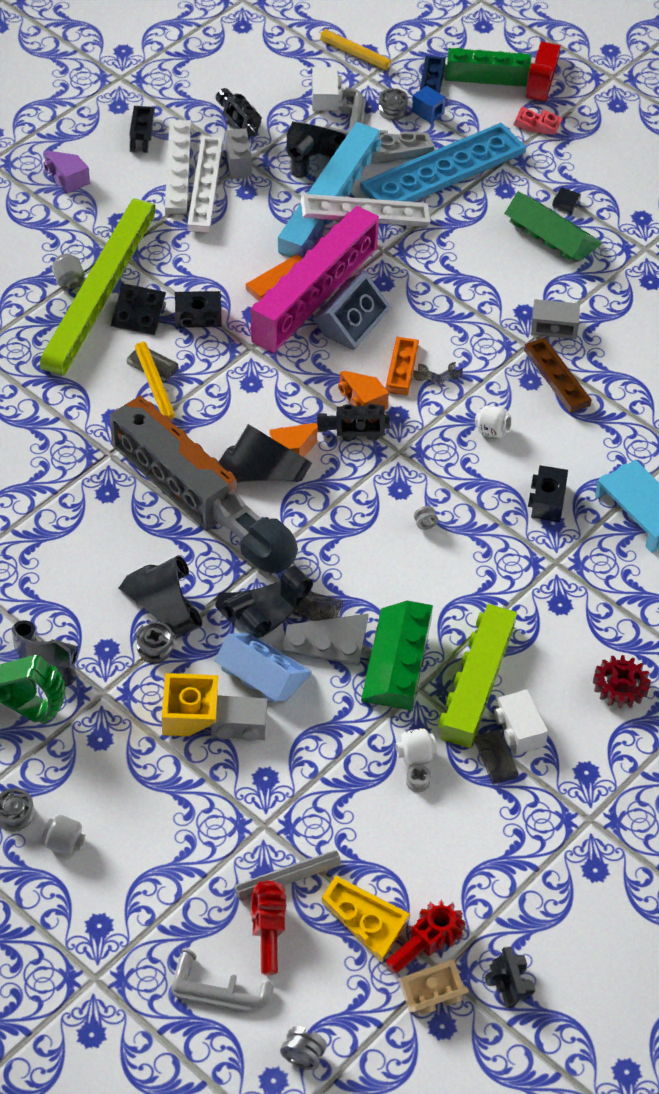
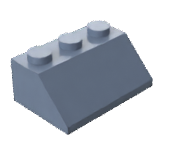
[312,272,392,350]

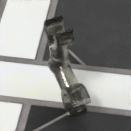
[413,362,463,385]

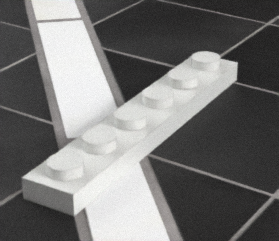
[165,120,191,215]
[188,136,223,233]
[300,194,431,227]

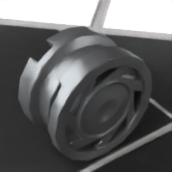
[378,88,409,120]
[136,621,173,663]
[0,788,34,832]
[280,1026,327,1070]

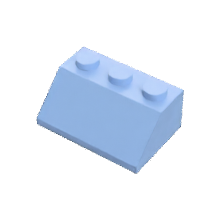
[214,632,312,703]

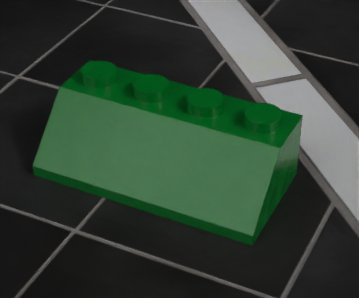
[446,48,531,87]
[504,191,602,261]
[361,600,433,711]

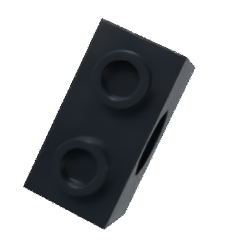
[175,291,222,328]
[528,465,568,522]

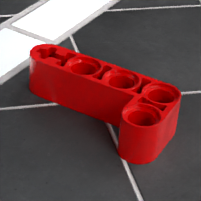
[526,41,561,102]

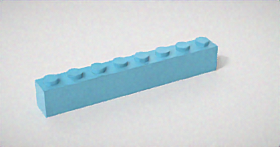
[278,122,382,258]

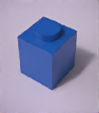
[412,86,446,123]

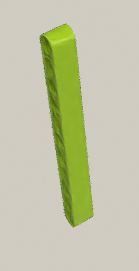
[40,198,156,376]

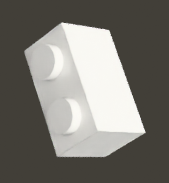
[312,67,342,111]
[494,689,548,754]

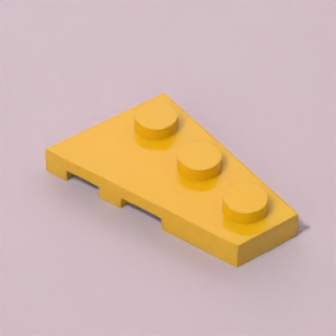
[322,876,410,963]

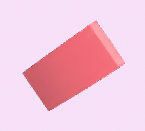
[513,106,563,134]

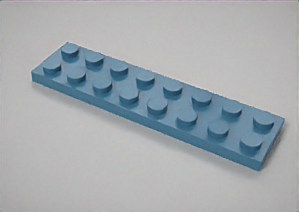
[360,123,526,202]

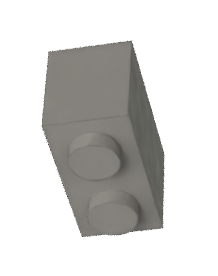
[225,129,252,179]
[531,299,580,339]
[211,695,267,741]

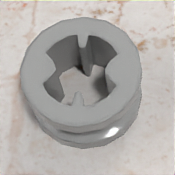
[413,506,438,530]
[406,764,431,792]

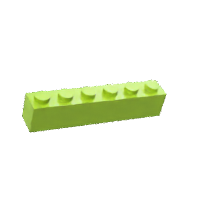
[438,604,517,748]

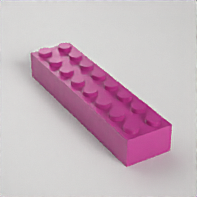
[250,206,379,353]

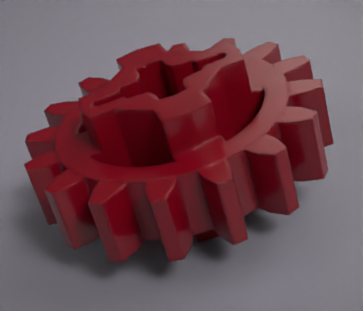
[593,655,651,709]

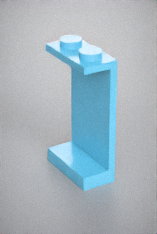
[595,460,659,553]

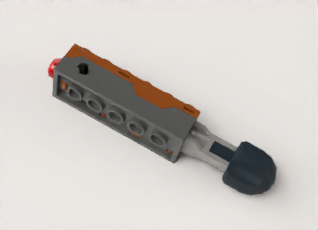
[110,395,298,573]

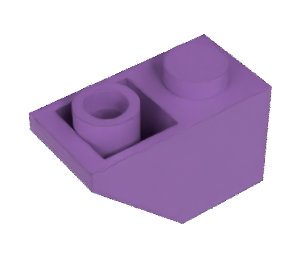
[43,151,90,193]

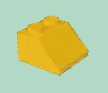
[162,673,219,736]

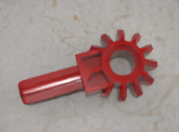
[250,880,287,976]
[386,899,465,973]

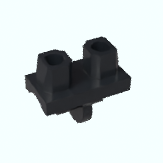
[484,947,535,1008]

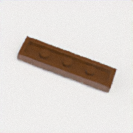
[524,337,592,413]

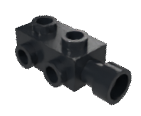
[215,88,262,136]
[317,404,390,441]

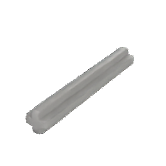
[235,850,341,900]

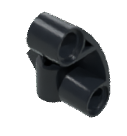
[286,121,347,178]
[219,424,312,483]
[118,555,202,637]
[215,566,313,638]
[12,620,79,686]

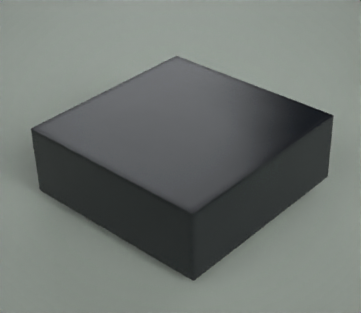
[552,187,581,213]

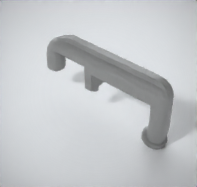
[325,87,366,135]
[172,948,274,1012]

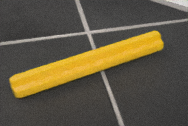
[320,29,391,70]
[135,341,175,420]

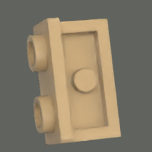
[398,959,469,1015]

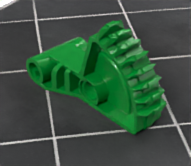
[0,655,66,723]

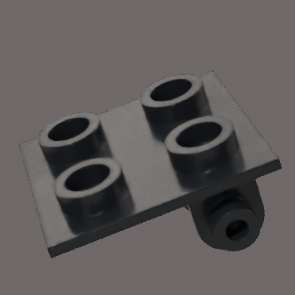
[110,283,166,335]

